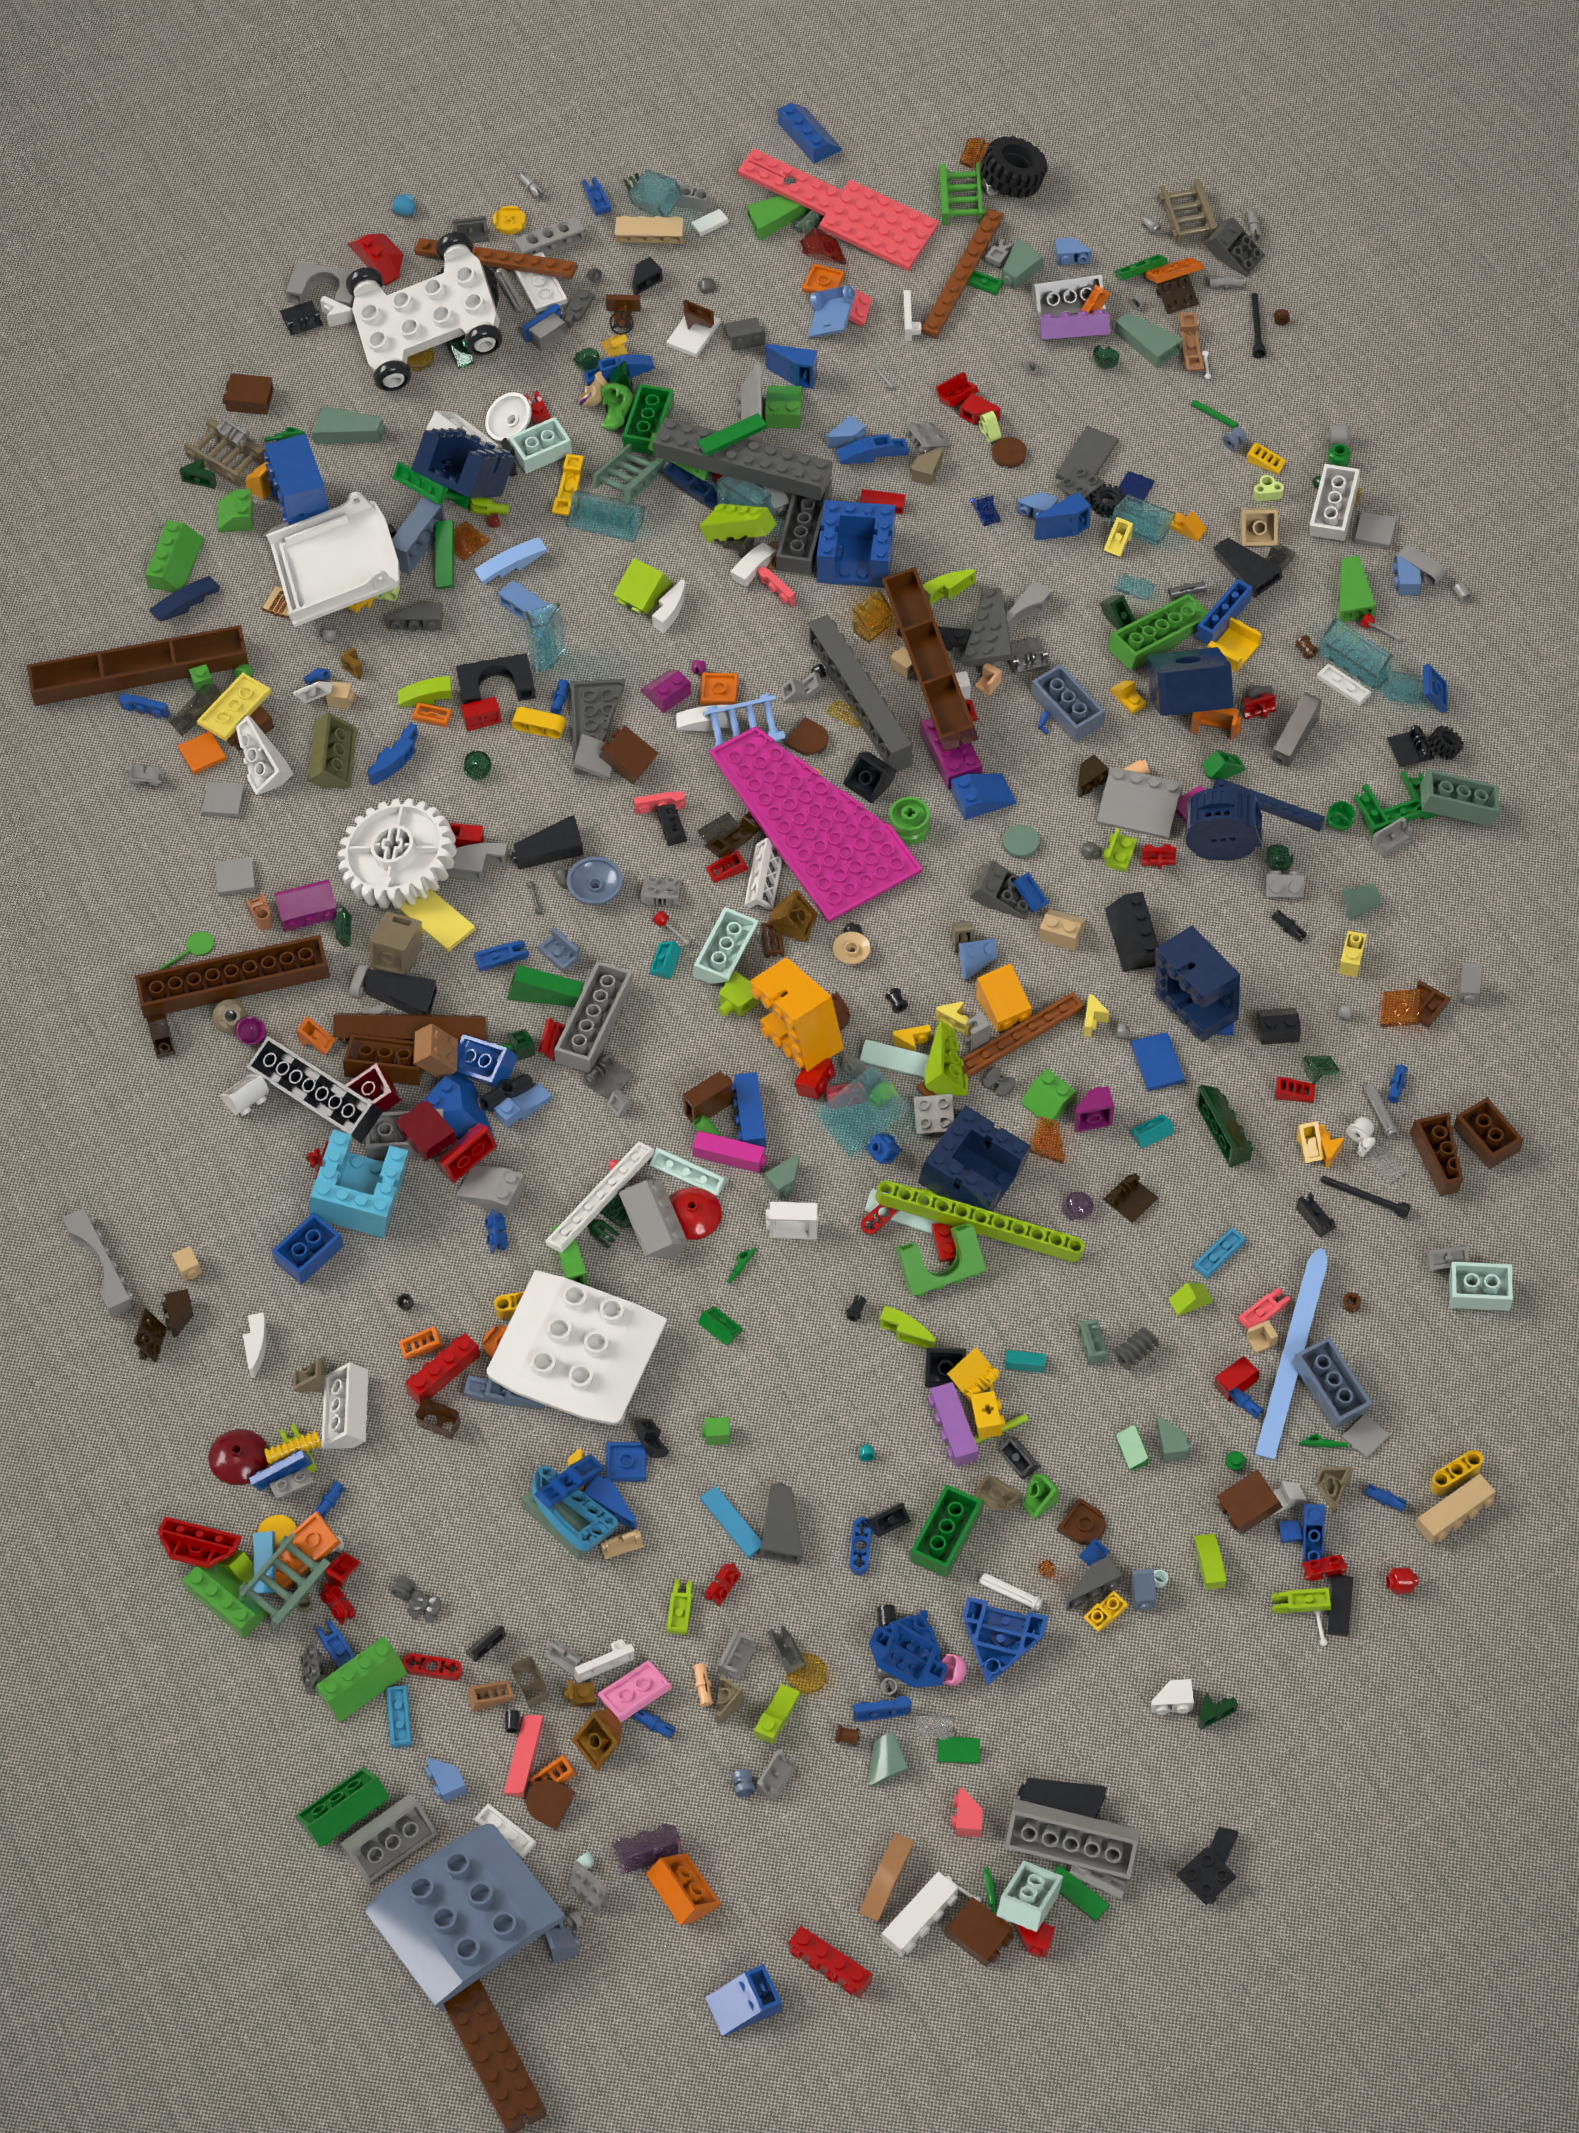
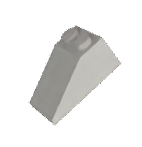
[456,1165,525,1217]

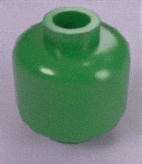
[1327,444,1351,467]

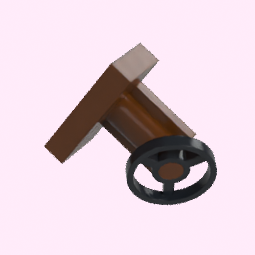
[606,294,641,335]

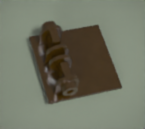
[1156,274,1199,314]
[1103,1173,1158,1223]
[134,1308,167,1362]

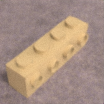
[615,215,685,244]
[1415,1474,1496,1545]

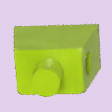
[717,971,761,1017]

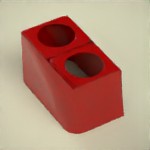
[1214,1356,1260,1402]

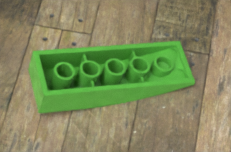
[1107,594,1209,671]

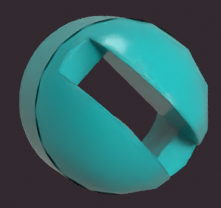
[859,1444,875,1462]

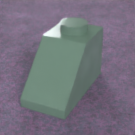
[765,1154,800,1199]
[1156,1417,1191,1462]

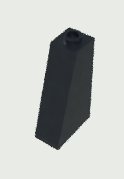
[1214,538,1283,598]
[511,815,584,870]
[363,969,438,1015]
[1017,1778,1107,1819]

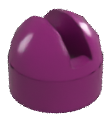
[691,660,707,675]

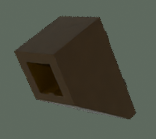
[1077,755,1109,798]
[147,1013,176,1059]
[162,1289,194,1337]

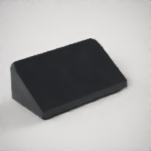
[997,1436,1041,1479]
[865,1503,911,1537]
[466,1625,506,1662]
[1209,1827,1239,1865]

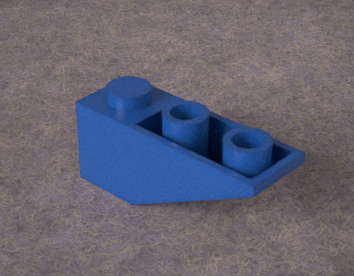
[1302,1503,1325,1562]

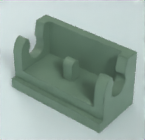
[1078,1319,1110,1365]

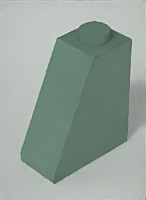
[1002,239,1043,290]

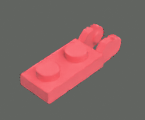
[757,567,796,607]
[634,791,686,814]
[1238,1288,1291,1330]

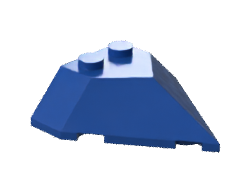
[421,1073,495,1140]
[962,1597,1048,1687]
[869,1610,947,1688]

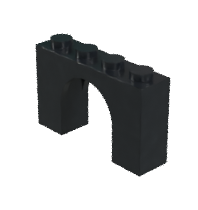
[456,653,536,705]

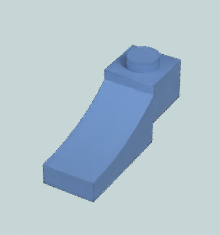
[494,1083,552,1128]

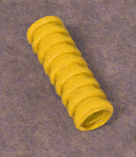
[264,1430,321,1466]

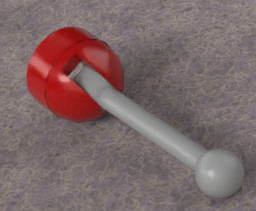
[1360,613,1402,642]
[653,910,691,946]

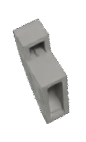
[446,843,509,882]

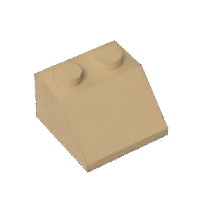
[1240,508,1278,546]
[1039,909,1086,951]

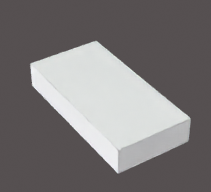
[691,209,729,237]

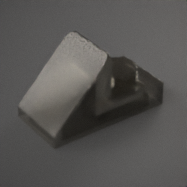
[721,535,756,559]
[1266,544,1296,572]

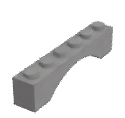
[979,580,1052,668]
[62,1208,134,1318]

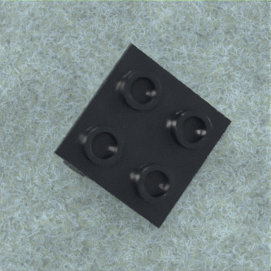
[280,300,323,335]
[1387,725,1434,767]
[1176,1847,1237,1906]

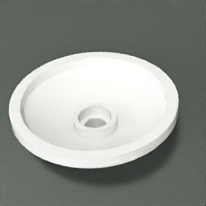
[485,392,531,442]

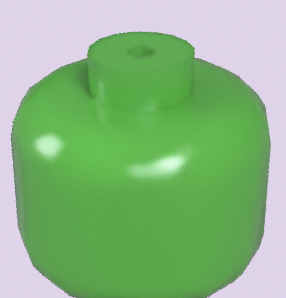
[233,664,253,679]

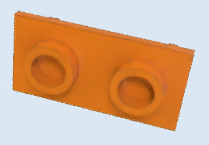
[1081,285,1111,313]

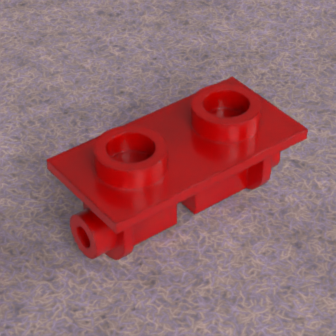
[1301,1554,1347,1582]
[704,1562,741,1607]
[320,1582,356,1626]

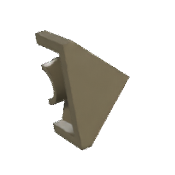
[293,1356,326,1391]
[1314,1466,1353,1514]
[716,1676,744,1724]

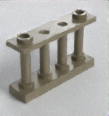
[1158,179,1218,246]
[184,418,265,487]

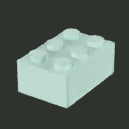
[509,417,572,474]
[1449,1262,1513,1311]
[997,1860,1063,1932]

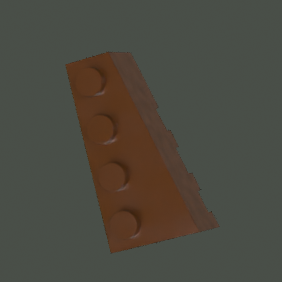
[1410,1112,1463,1196]

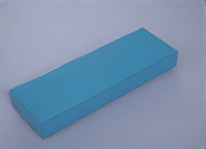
[1192,1227,1247,1279]
[253,1531,276,1595]
[386,1685,412,1748]

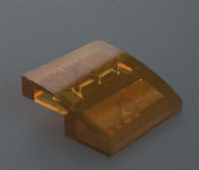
[960,138,990,169]

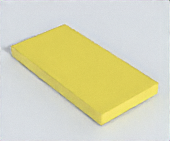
[197,673,272,741]
[398,889,476,952]

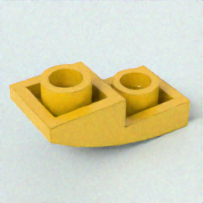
[1083,1590,1129,1632]

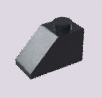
[632,257,663,295]

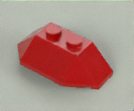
[348,233,403,286]
[157,1516,242,1569]

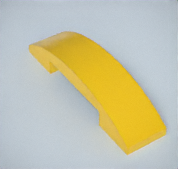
[552,454,584,516]

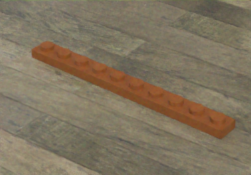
[921,208,1004,338]
[414,238,578,279]
[917,992,1084,1096]

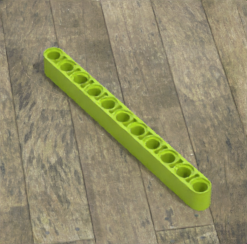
[875,1180,1085,1262]

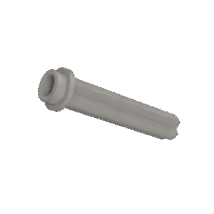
[495,268,525,313]
[1365,1083,1399,1139]

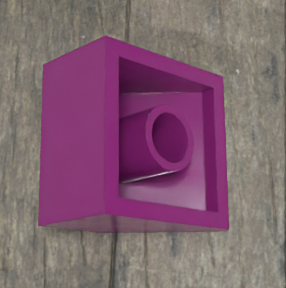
[640,670,691,713]
[1074,1086,1114,1133]

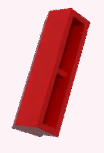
[860,489,906,514]

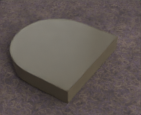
[976,1474,1023,1511]

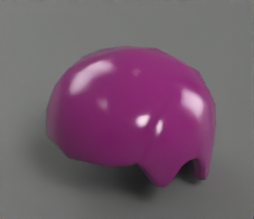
[235,1017,266,1045]

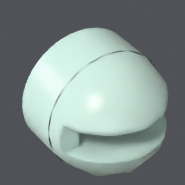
[1154,1570,1169,1588]
[575,1851,594,1870]

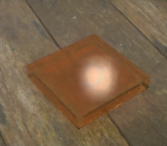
[1380,989,1422,1027]

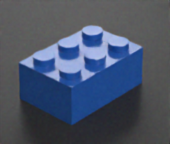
[271,1212,343,1285]

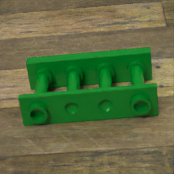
[392,462,471,509]

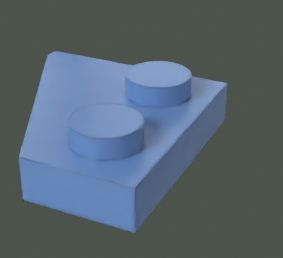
[959,938,997,979]

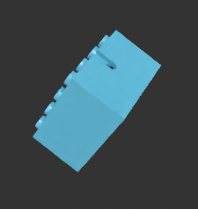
[309,1130,408,1238]

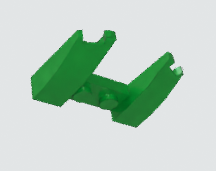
[1353,771,1439,838]

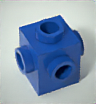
[866,1134,902,1164]

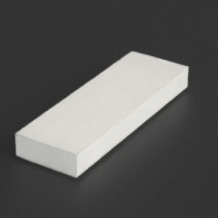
[1317,663,1371,707]
[474,1803,536,1859]

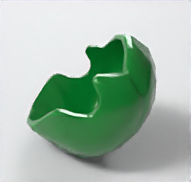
[1326,801,1356,831]

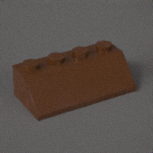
[343,1034,424,1086]

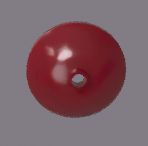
[208,1429,268,1485]

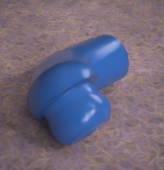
[303,668,331,685]

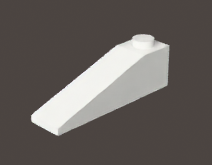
[236,715,293,795]

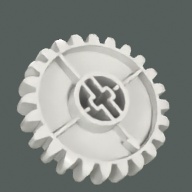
[337,798,457,909]

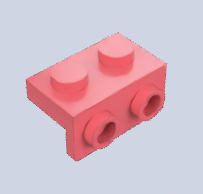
[848,289,872,327]

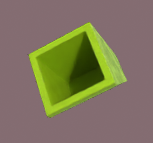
[613,558,673,615]

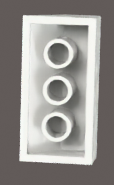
[426,411,503,450]
[321,1362,369,1449]

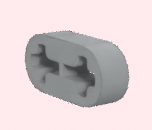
[350,964,370,998]

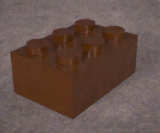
[1454,1097,1523,1170]

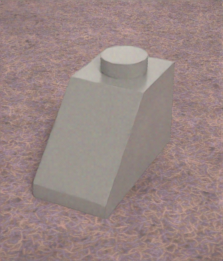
[1459,963,1482,1004]

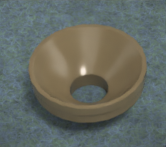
[212,999,247,1034]

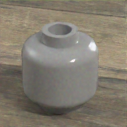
[1327,424,1352,446]

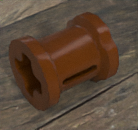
[1295,635,1318,659]
[835,1724,860,1747]

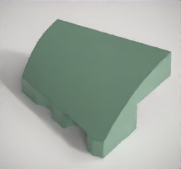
[1342,883,1381,920]
[869,1731,908,1788]

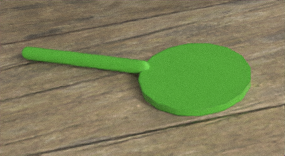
[159,931,214,970]

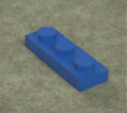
[249,1450,312,1491]

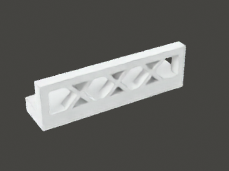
[744,837,782,911]

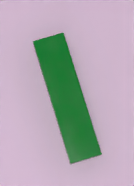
[697,413,767,457]
[435,520,454,590]

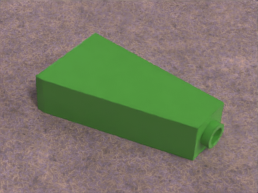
[747,195,810,240]
[1338,556,1376,622]
[551,1223,588,1286]

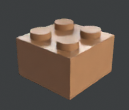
[414,1024,458,1080]

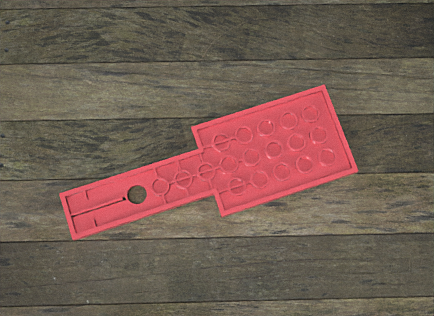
[737,148,939,271]

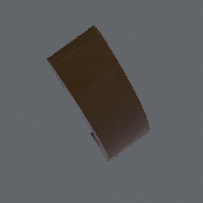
[705,812,761,858]

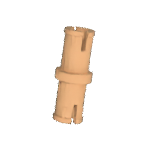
[693,1663,713,1707]

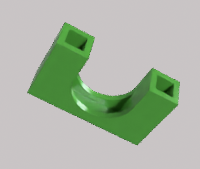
[895,1222,986,1297]

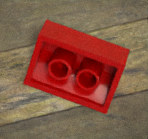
[434,1123,497,1183]

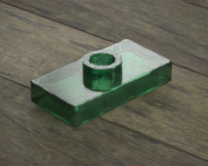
[335,906,352,948]

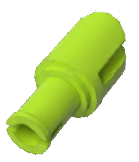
[470,497,509,516]

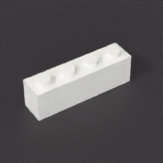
[882,1871,958,1957]

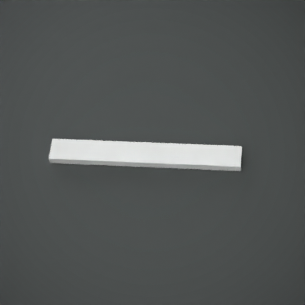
[545,1141,654,1253]

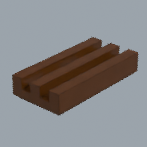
[761,922,784,958]

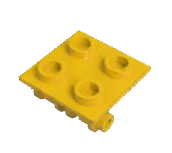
[947,1347,1000,1403]

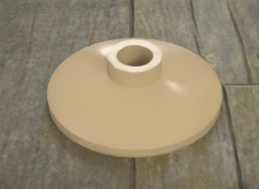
[833,932,870,965]

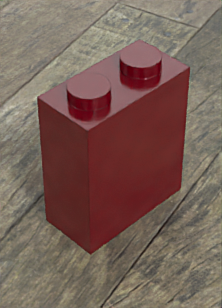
[396,1100,456,1162]

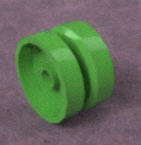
[889,797,930,845]

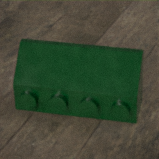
[1196,1085,1253,1167]

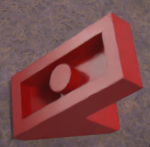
[325,1551,361,1589]

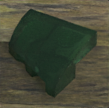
[599,1188,632,1229]

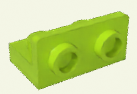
[1103,828,1138,872]

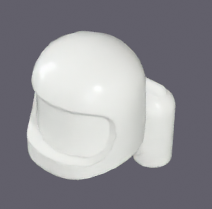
[1346,1117,1376,1157]

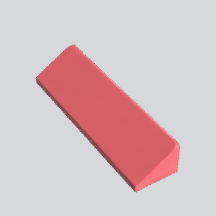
[504,1715,544,1798]

